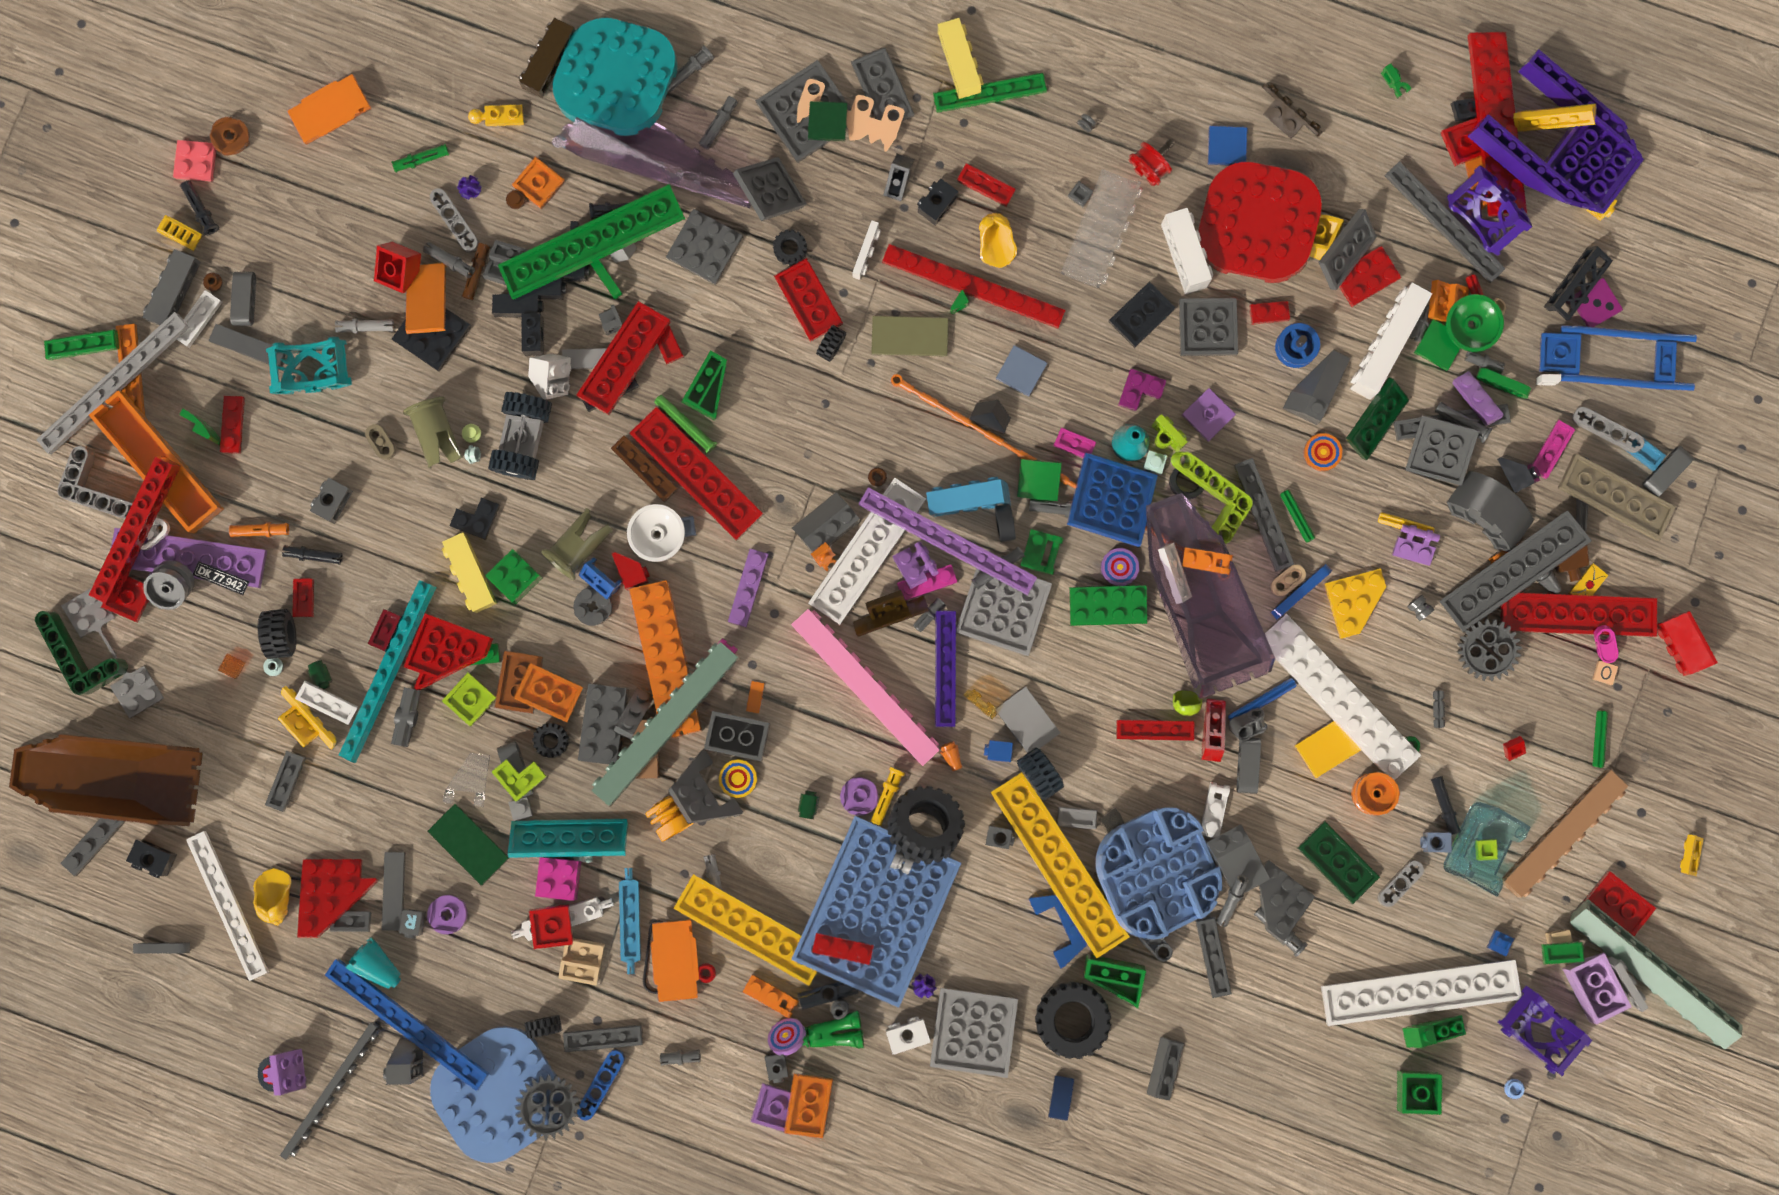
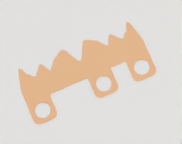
[797,79,904,152]

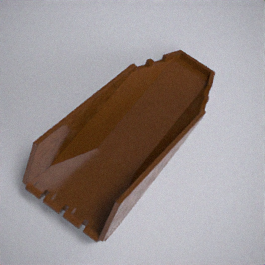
[9,734,203,826]

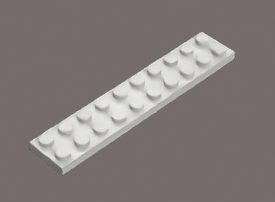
[1258,614,1421,780]
[1321,960,1522,1026]

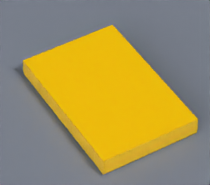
[1294,721,1361,778]

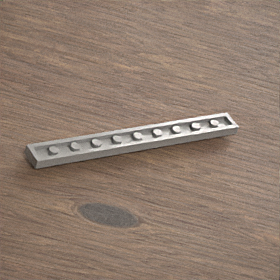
[36,312,189,455]

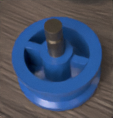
[1275,323,1320,368]

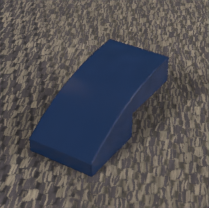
[1048,1075,1074,1121]

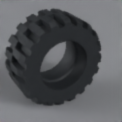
[887,786,965,864]
[1035,981,1112,1059]

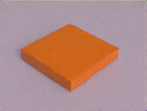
[512,156,565,210]

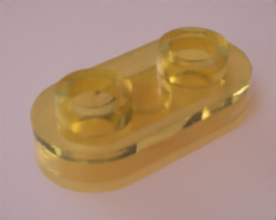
[963,689,997,720]

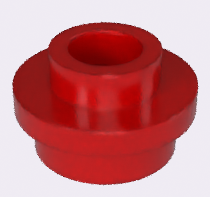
[698,963,716,983]

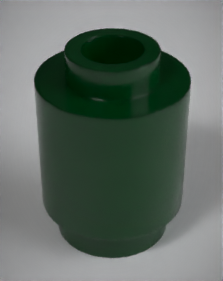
[307,660,332,690]
[798,790,820,819]

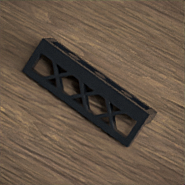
[1544,246,1613,321]

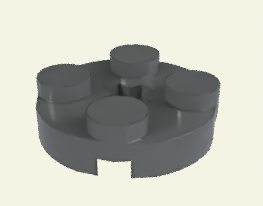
[573,588,613,626]

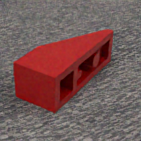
[1201,699,1226,762]

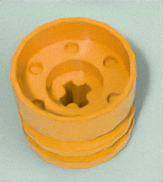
[645,796,694,842]

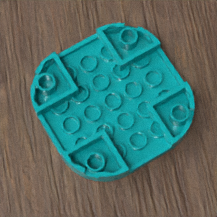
[553,18,678,136]

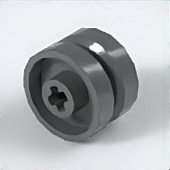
[143,560,195,610]

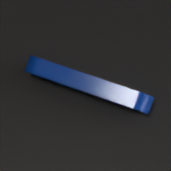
[1270,564,1332,620]
[577,1050,625,1121]

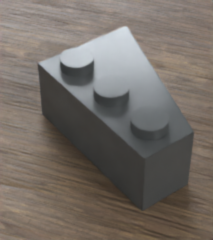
[383,1038,423,1085]

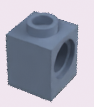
[1420,832,1451,852]

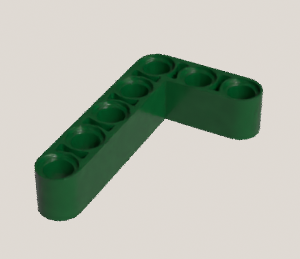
[35,611,128,695]

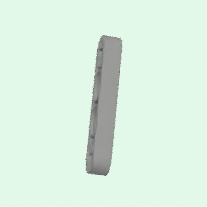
[430,189,479,253]
[1572,407,1644,453]

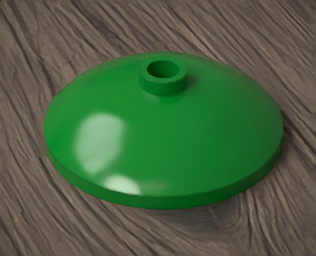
[1446,294,1504,352]

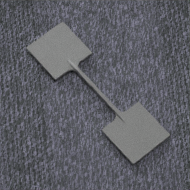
[61,588,164,718]

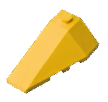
[1310,215,1344,260]

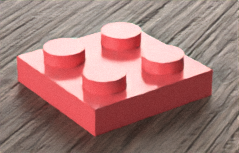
[173,140,216,182]

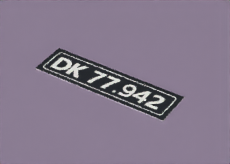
[193,561,249,595]

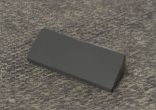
[1147,1037,1184,1101]

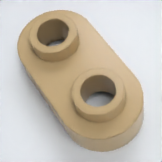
[1270,565,1306,596]

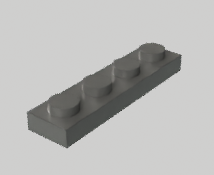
[60,818,125,876]

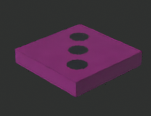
[1569,278,1623,327]

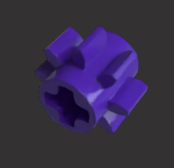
[457,175,481,200]
[911,974,937,998]

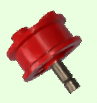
[1128,139,1175,187]

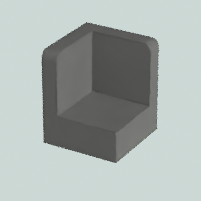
[599,304,623,336]

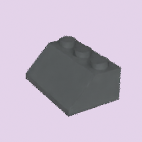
[792,492,860,552]

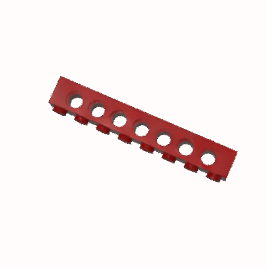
[89,456,181,604]

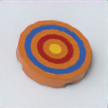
[1304,433,1342,471]

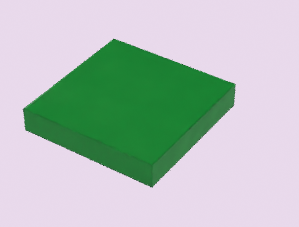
[1414,319,1460,371]

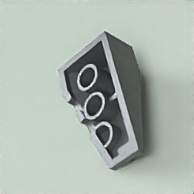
[1282,350,1350,425]

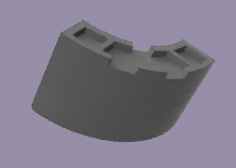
[1447,471,1533,552]

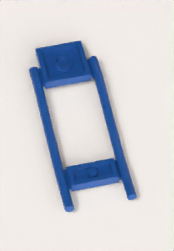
[1539,325,1697,391]

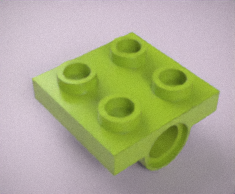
[1152,414,1188,452]

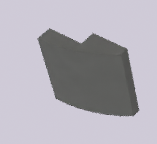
[483,240,528,285]

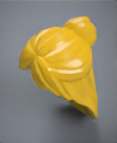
[979,213,1017,268]
[253,868,291,926]

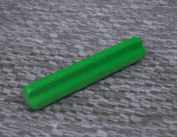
[1280,490,1315,543]
[1593,710,1608,768]

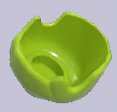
[1173,690,1202,716]

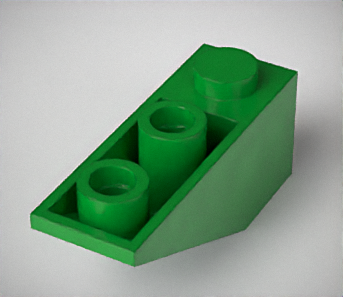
[1402,1015,1466,1048]

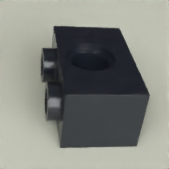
[917,178,959,226]
[521,313,544,356]
[126,839,177,878]

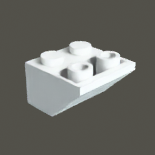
[528,354,571,400]

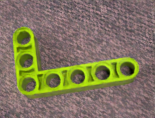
[1171,452,1253,544]

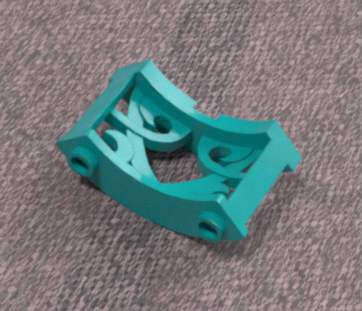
[266,337,352,394]

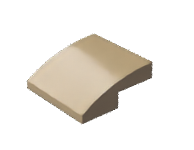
[558,938,605,986]

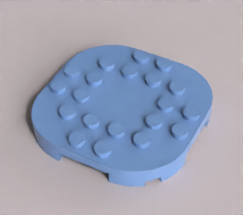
[1096,808,1222,939]
[430,1026,563,1163]

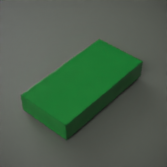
[1541,941,1584,964]

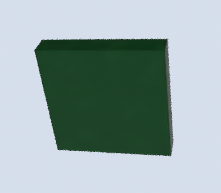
[808,101,847,142]

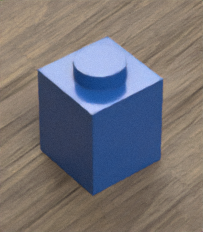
[984,740,1013,763]

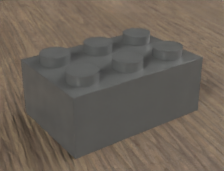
[704,711,770,761]

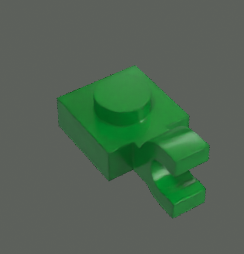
[1381,63,1412,99]

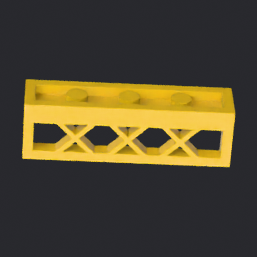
[1514,104,1596,132]

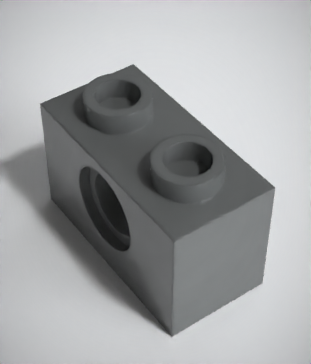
[310,478,353,524]

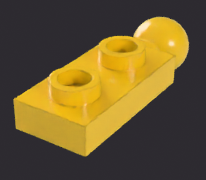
[468,105,524,126]

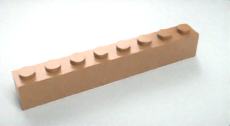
[1499,770,1628,898]

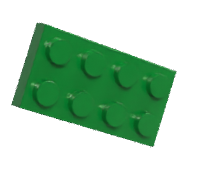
[1069,585,1147,626]

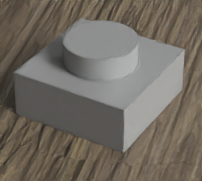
[508,797,533,821]

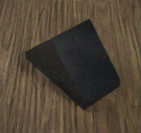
[969,399,1011,433]

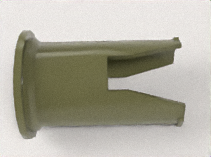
[403,397,463,469]
[541,508,613,581]

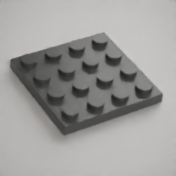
[755,60,851,163]

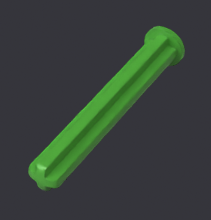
[654,395,717,454]

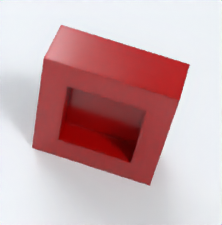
[1503,736,1526,761]

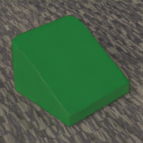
[950,290,969,314]

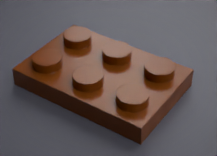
[495,651,543,714]

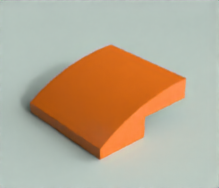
[1428,280,1469,322]

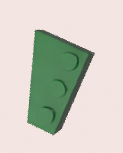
[1083,954,1146,1008]

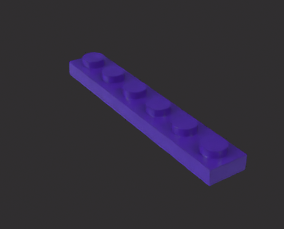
[935,611,956,727]

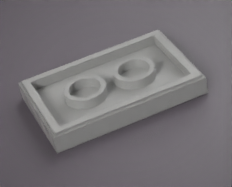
[995,687,1060,753]

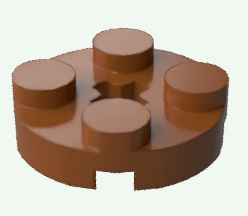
[210,117,250,156]

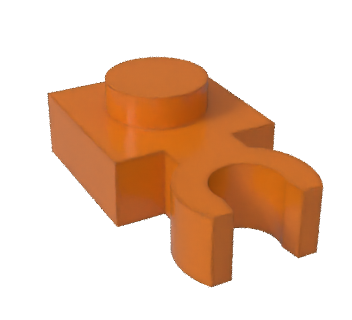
[811,542,837,571]

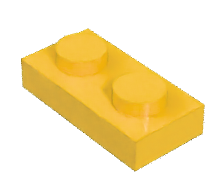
[1680,834,1704,877]

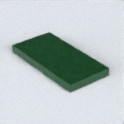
[1346,377,1409,461]
[427,804,509,886]
[1297,821,1380,904]

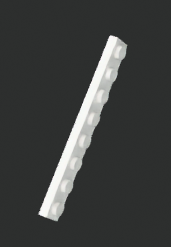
[186,831,269,981]

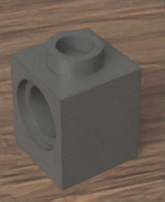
[985,826,1015,849]

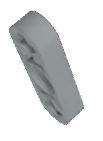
[1378,861,1424,907]

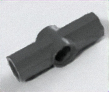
[391,687,421,747]

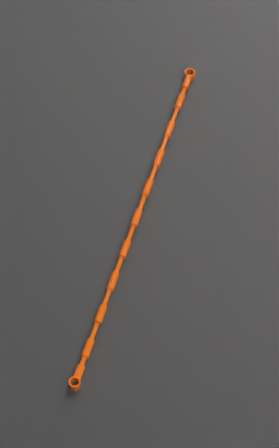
[891,374,1231,580]

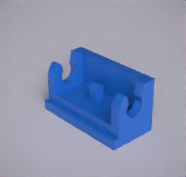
[578,557,623,599]

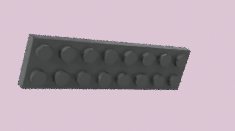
[1439,510,1592,632]

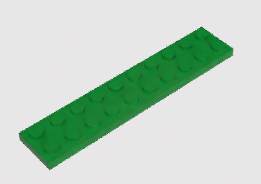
[498,184,685,300]

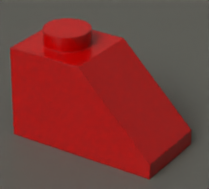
[611,552,650,591]

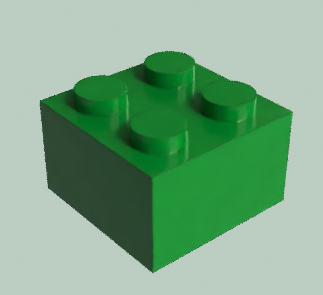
[485,549,543,605]
[1397,1070,1442,1115]

